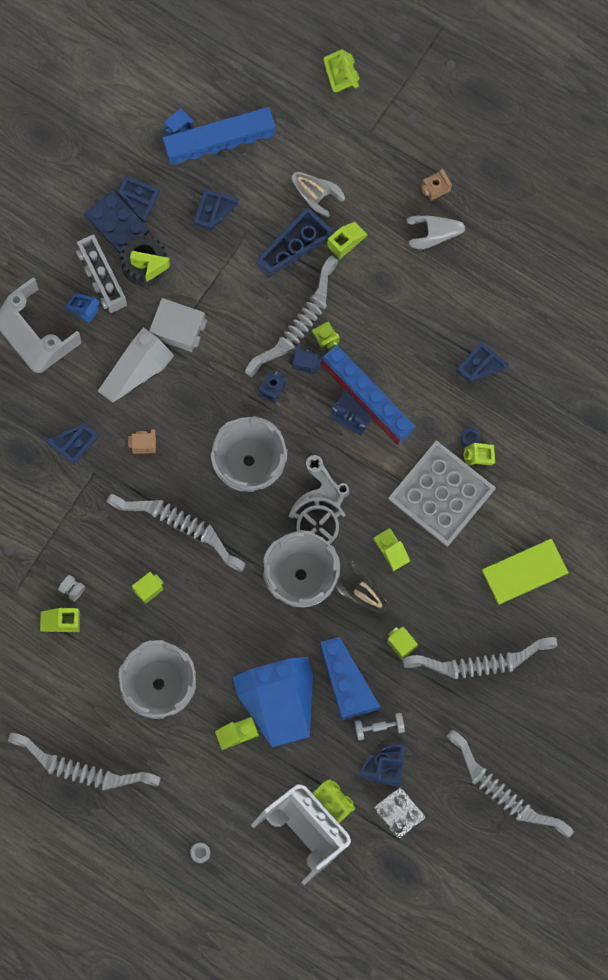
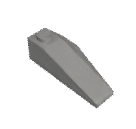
[98,328,174,403]

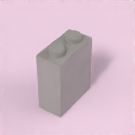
[149,298,207,352]

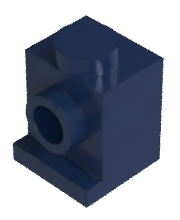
[292,346,322,374]
[259,371,286,403]

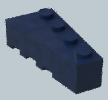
[255,207,335,278]

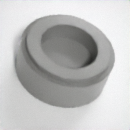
[190,843,210,863]

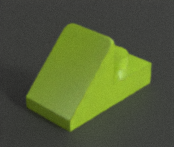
[130,251,170,281]
[373,528,410,571]
[215,717,259,750]

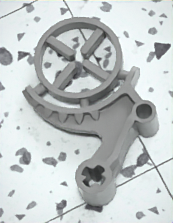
[289,455,349,544]

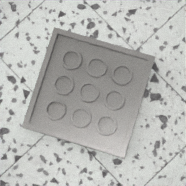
[388,441,496,547]

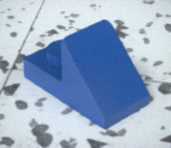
[65,293,100,323]

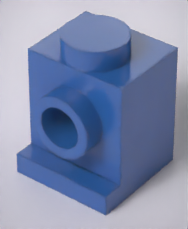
[164,108,194,136]

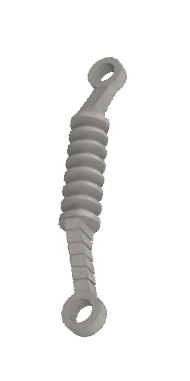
[245,256,338,377]
[107,494,246,572]
[403,637,558,679]
[447,730,574,838]
[8,733,161,791]

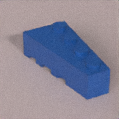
[320,637,380,720]

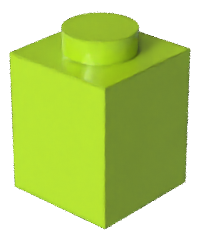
[132,572,163,604]
[387,627,418,659]

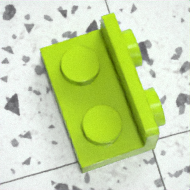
[323,49,359,93]
[312,779,356,823]

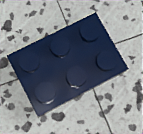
[84,190,149,254]

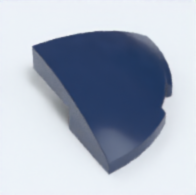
[359,744,406,787]

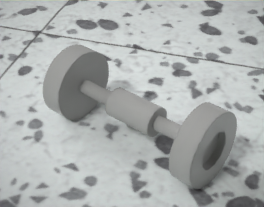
[355,713,405,740]

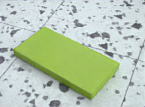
[482,539,568,605]

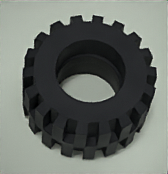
[120,234,168,286]

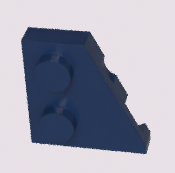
[118,176,160,223]
[194,189,239,230]
[457,342,509,383]
[46,423,99,465]

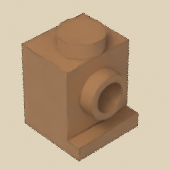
[421,169,452,200]
[128,430,156,454]

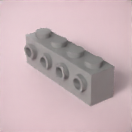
[76,234,127,313]

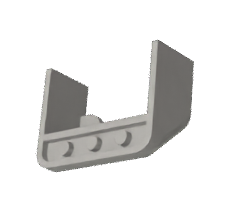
[0,277,82,373]
[251,785,351,885]

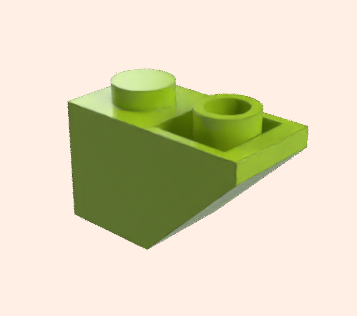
[327,222,367,259]
[40,608,80,632]

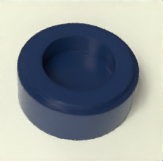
[461,428,480,447]

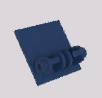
[328,390,372,436]

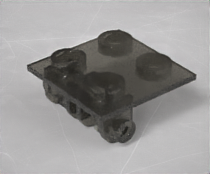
[374,787,426,839]

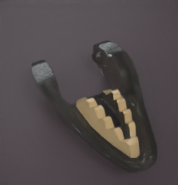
[335,562,388,613]

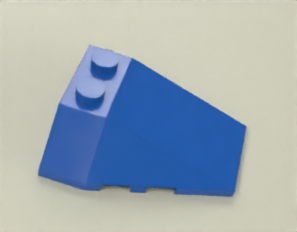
[232,657,313,748]

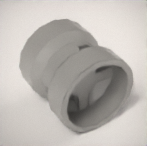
[58,575,85,602]

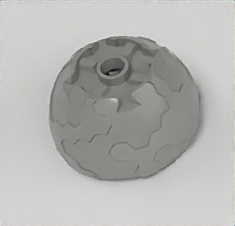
[210,416,287,492]
[263,530,340,607]
[118,640,196,719]

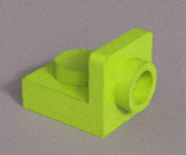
[312,322,340,351]
[464,443,495,466]

